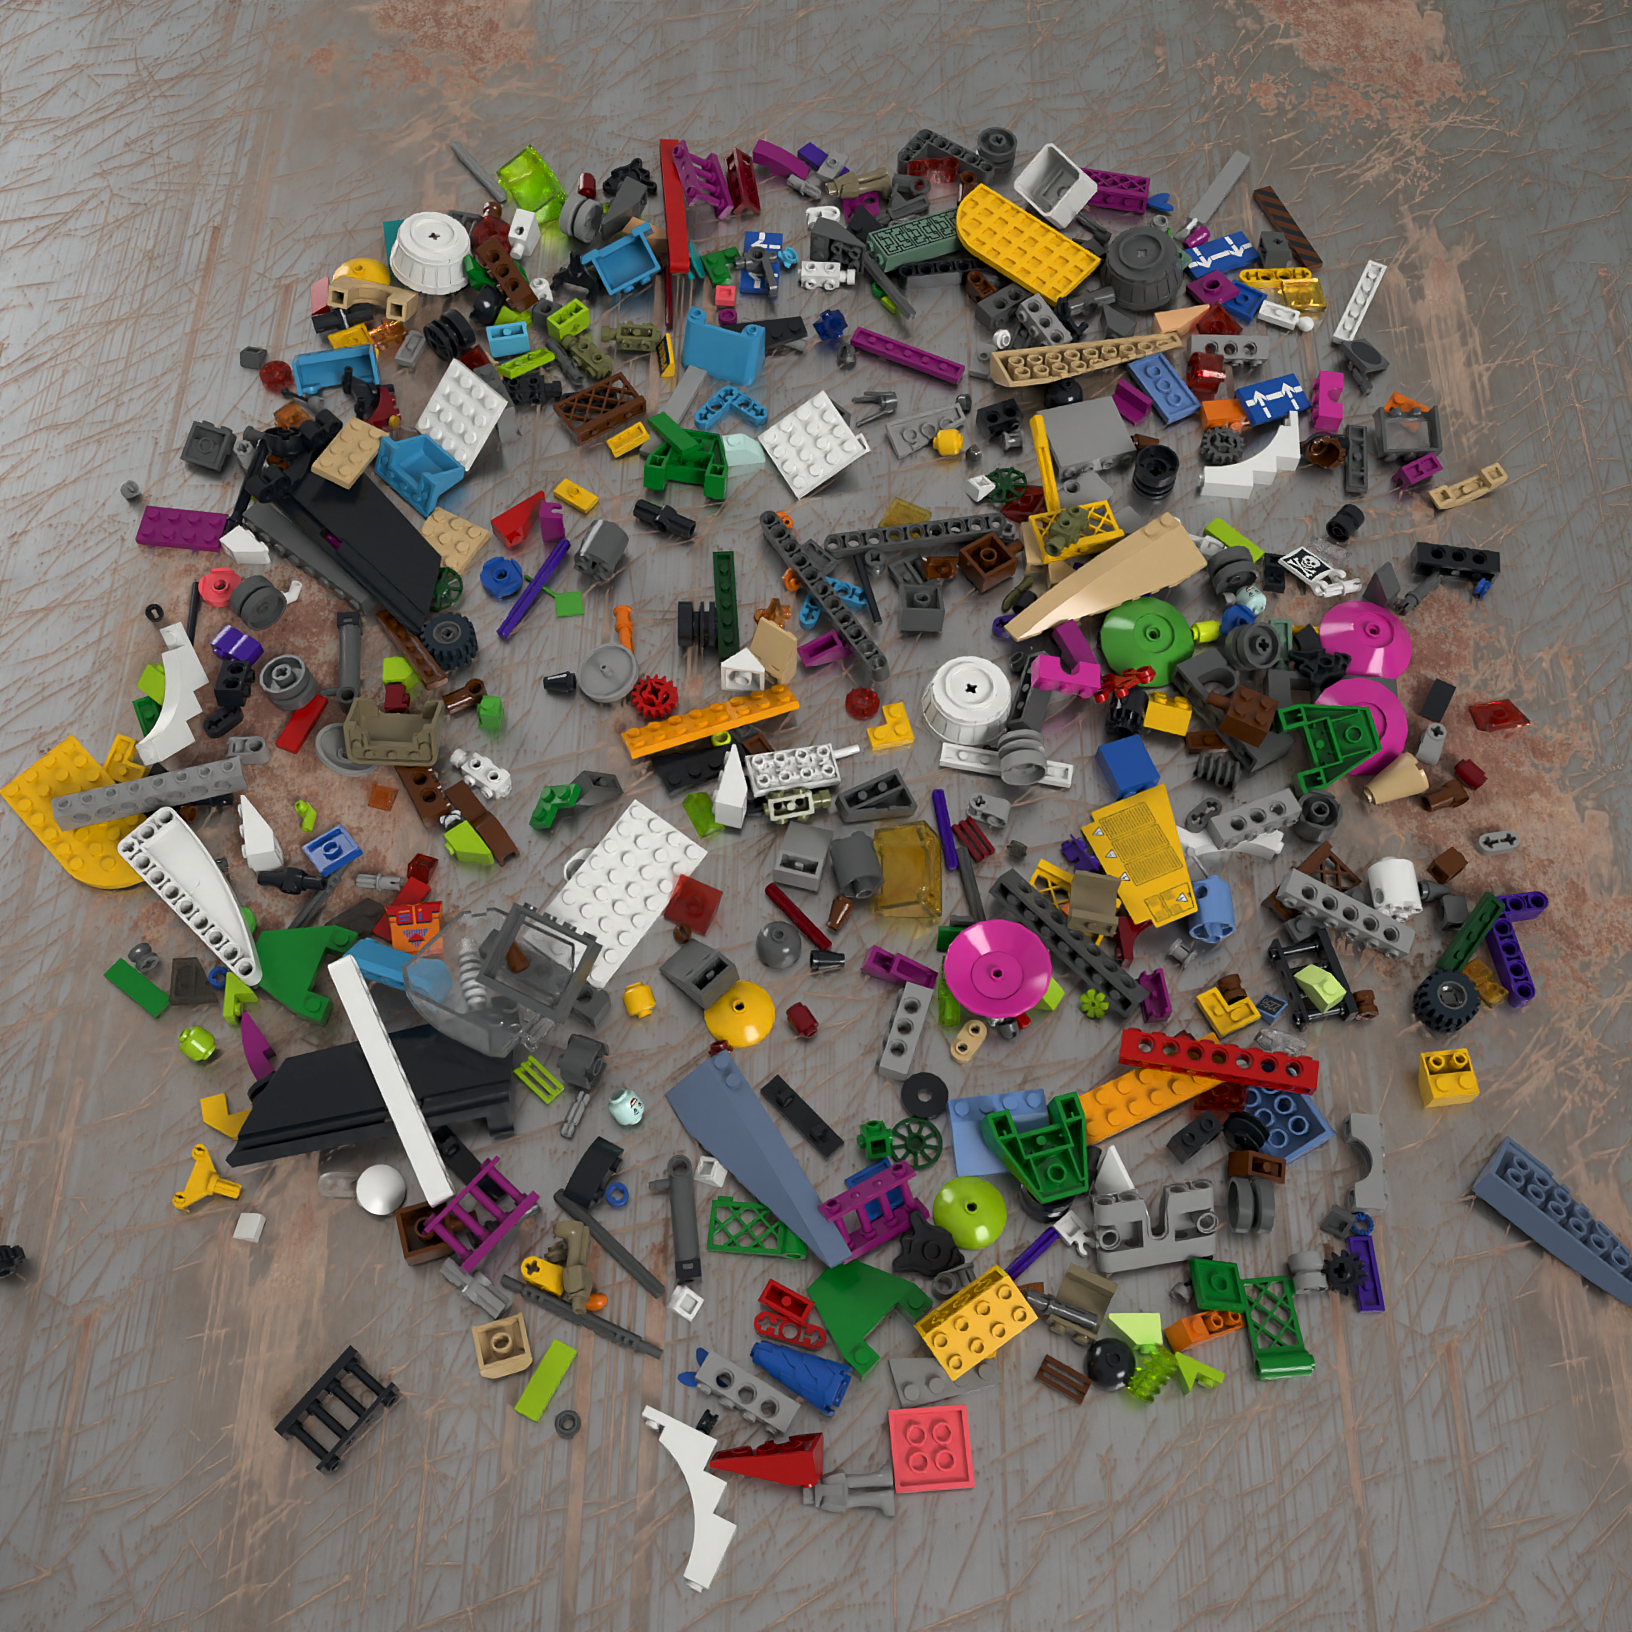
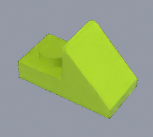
[494,306,533,326]
[223,972,259,1025]
[1170,1351,1225,1396]

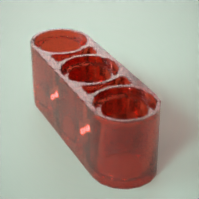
[906,157,960,186]

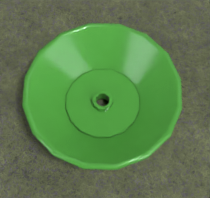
[1100,597,1194,687]

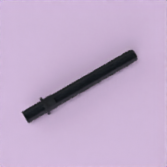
[222,439,269,537]

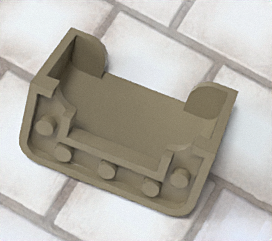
[343,697,445,766]

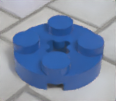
[480,557,523,598]
[1219,604,1256,637]

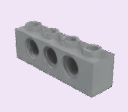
[1187,334,1269,366]
[1206,788,1302,851]
[875,982,934,1083]
[694,1349,801,1437]

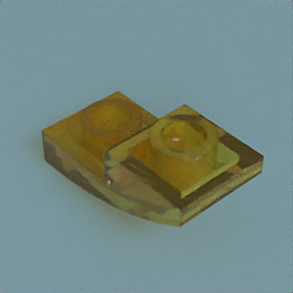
[1461,958,1509,1009]

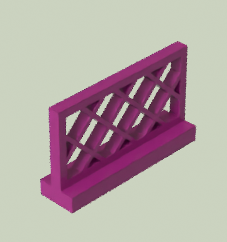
[1079,167,1150,213]

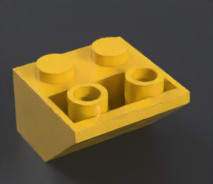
[1143,691,1192,736]
[1418,1048,1480,1108]

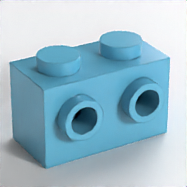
[486,321,530,358]

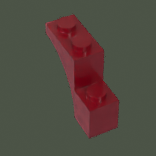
[364,386,402,433]
[1111,916,1154,968]

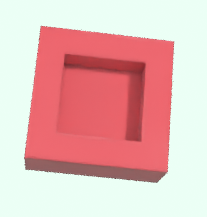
[715,285,735,306]

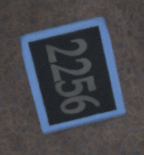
[1255,993,1288,1025]

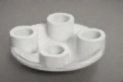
[356,1165,406,1215]

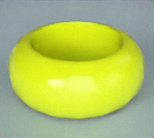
[711,731,731,747]

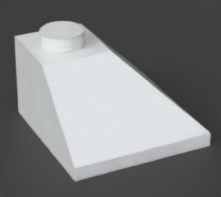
[1089,1145,1135,1206]

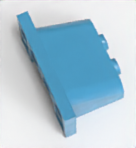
[582,221,662,297]
[374,434,466,518]

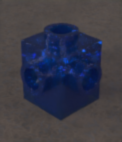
[812,309,848,341]

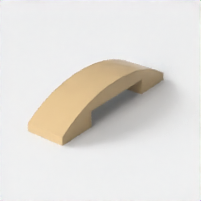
[1428,463,1509,509]

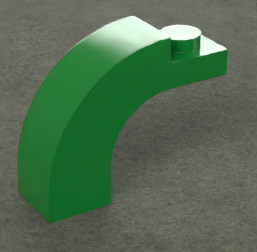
[463,254,530,295]

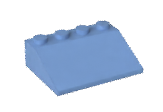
[1216,1051,1337,1164]
[945,1089,1049,1178]

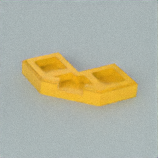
[200,1093,252,1140]

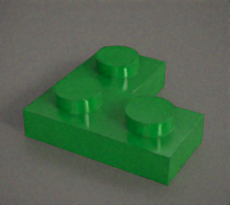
[700,246,741,288]
[529,784,582,829]

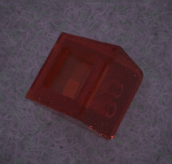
[407,853,439,884]

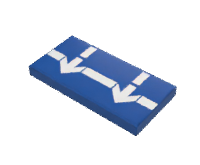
[740,231,783,294]
[1184,231,1260,281]
[1234,373,1312,426]

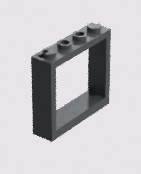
[475,902,603,1025]

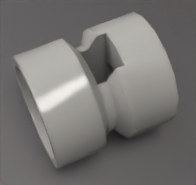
[1288,1251,1328,1294]

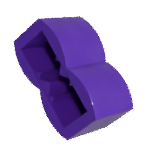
[210,625,264,666]

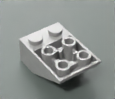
[774,821,834,892]

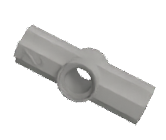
[439,1254,512,1320]

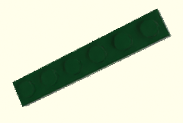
[713,551,740,662]

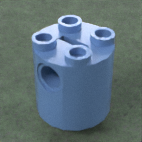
[1187,875,1236,943]

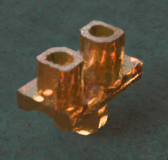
[367,318,409,351]
[753,598,791,630]

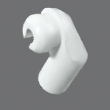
[280,581,302,604]

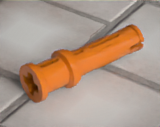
[613,605,634,655]

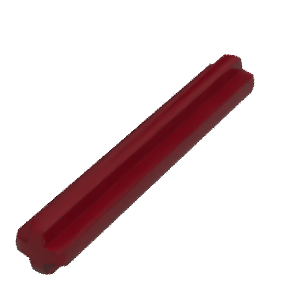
[765,883,832,950]

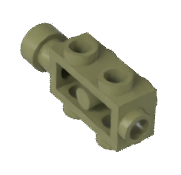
[601,321,661,351]
[561,334,612,381]
[1044,504,1090,557]
[762,786,831,824]

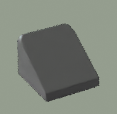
[240,346,267,369]

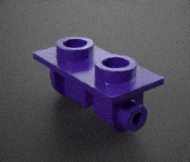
[1061,834,1101,874]

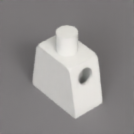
[508,208,541,259]

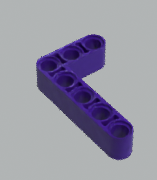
[1485,891,1549,1009]

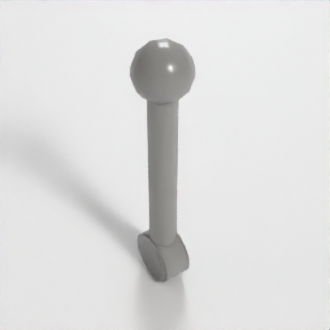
[1185,847,1210,878]

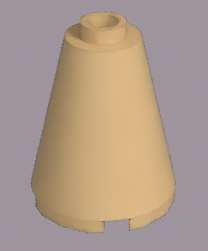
[1362,752,1429,805]

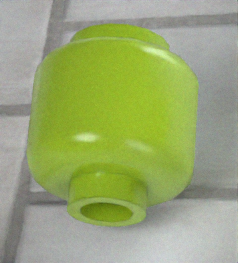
[177,1025,216,1061]

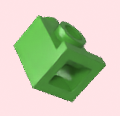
[477,695,504,729]

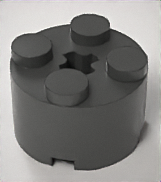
[1292,789,1343,842]
[557,1034,609,1090]

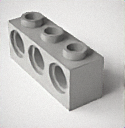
[1015,293,1072,347]

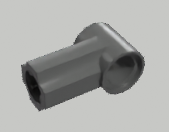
[891,173,931,195]

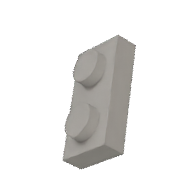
[394,330,428,368]

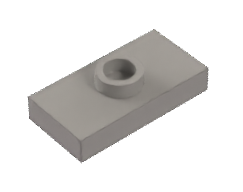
[816,150,849,183]
[969,342,997,379]

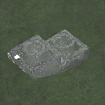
[1253,1028,1309,1057]

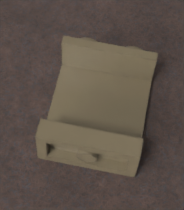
[1067,870,1122,937]
[1045,1263,1118,1346]

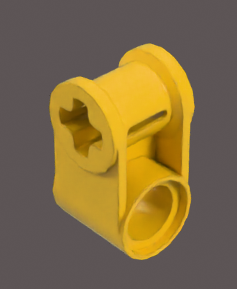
[521,1256,565,1297]

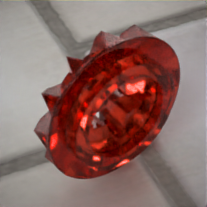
[259,360,293,388]
[845,686,880,718]

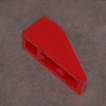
[490,490,545,549]

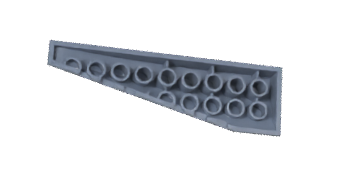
[665,1049,853,1269]
[1472,1136,1632,1307]

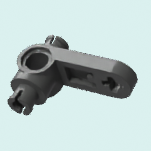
[734,246,778,298]

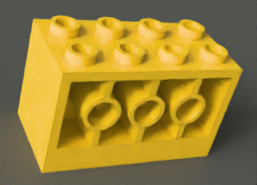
[913,1264,1038,1381]

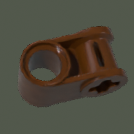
[965,271,998,305]

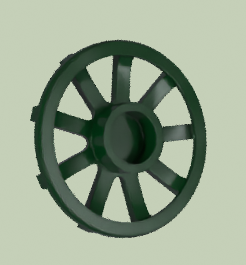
[985,467,1027,503]
[430,567,463,610]
[890,1117,943,1171]

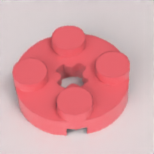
[198,567,242,607]

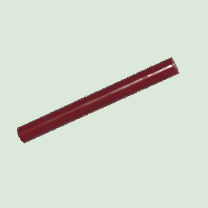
[664,265,673,328]

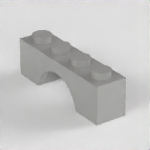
[1343,1112,1388,1216]

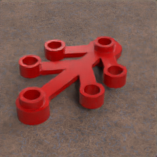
[1076,665,1156,703]

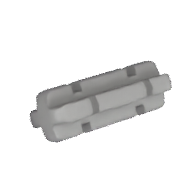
[559,1091,590,1138]

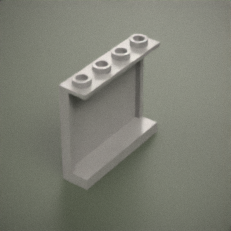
[1036,395,1137,479]

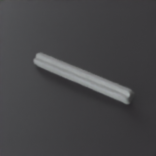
[450,140,507,202]

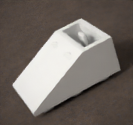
[712,744,748,829]
[238,795,284,876]

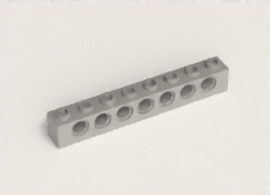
[51,756,248,832]

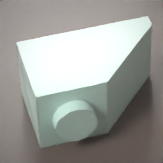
[722,433,765,467]

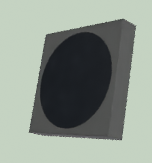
[1339,338,1390,373]

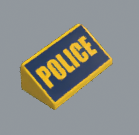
[656,333,675,377]

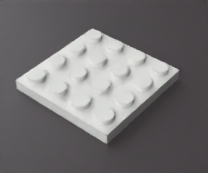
[415,358,508,471]
[758,390,866,499]

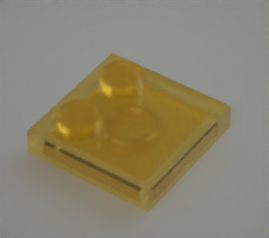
[1280,279,1327,313]
[878,497,932,540]

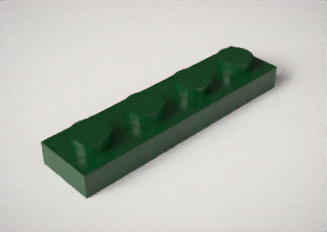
[1435,892,1506,972]

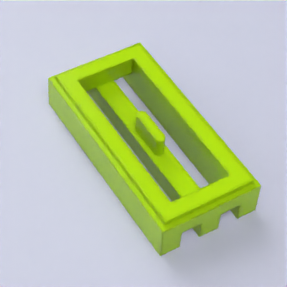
[513,1055,564,1105]

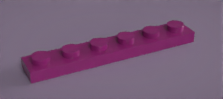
[850,326,965,385]

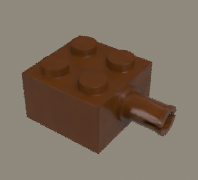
[957,531,1024,593]
[1205,684,1279,748]
[394,1201,479,1266]

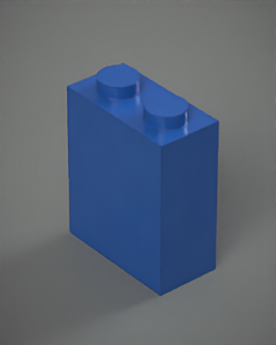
[1095,734,1160,800]

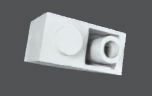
[219,525,271,564]

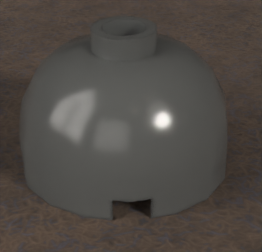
[756,921,801,969]

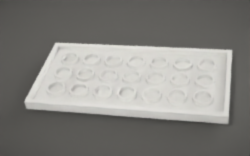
[524,799,708,989]

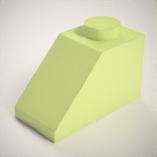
[1293,964,1346,1014]
[1105,1313,1163,1354]

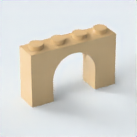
[327,276,419,322]

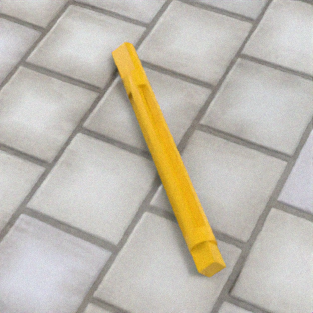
[1029,415,1067,561]

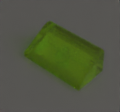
[682,792,725,838]

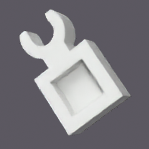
[1052,1210,1096,1257]

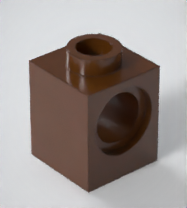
[1426,846,1468,885]

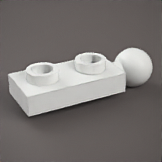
[1257,300,1314,332]

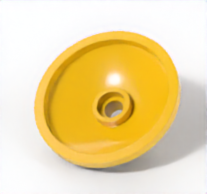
[332,257,391,304]
[704,980,775,1048]

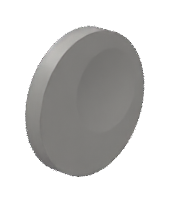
[577,643,639,703]

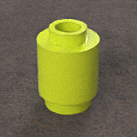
[1190,620,1222,644]

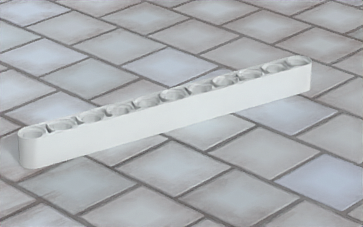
[328,954,457,1208]

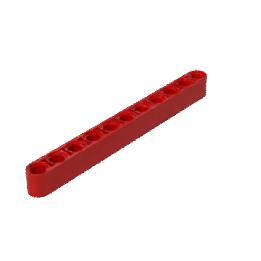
[659,139,689,274]

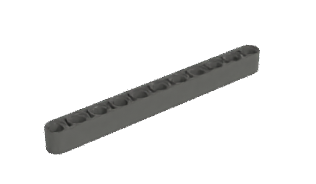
[759,510,890,682]

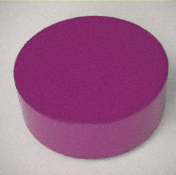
[718,308,737,326]

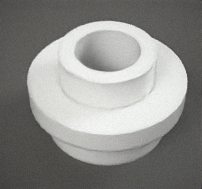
[993,329,1011,350]

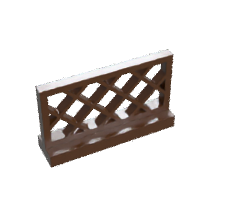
[553,372,646,447]
[1261,840,1362,922]

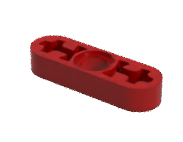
[754,1311,826,1352]

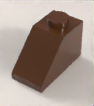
[1227,1150,1286,1184]

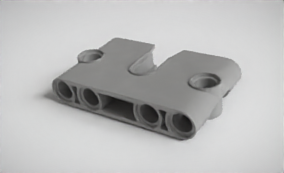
[1042,470,1148,559]
[1092,1178,1219,1273]

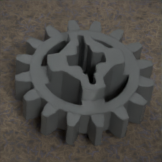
[1200,426,1245,466]

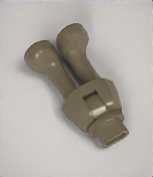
[825,167,892,199]
[553,1220,593,1314]

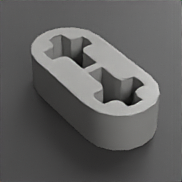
[1475,830,1520,856]

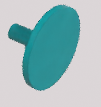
[686,240,705,281]

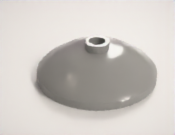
[315,723,379,777]

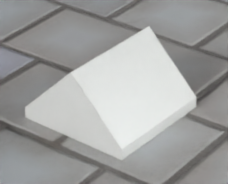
[721,647,765,693]

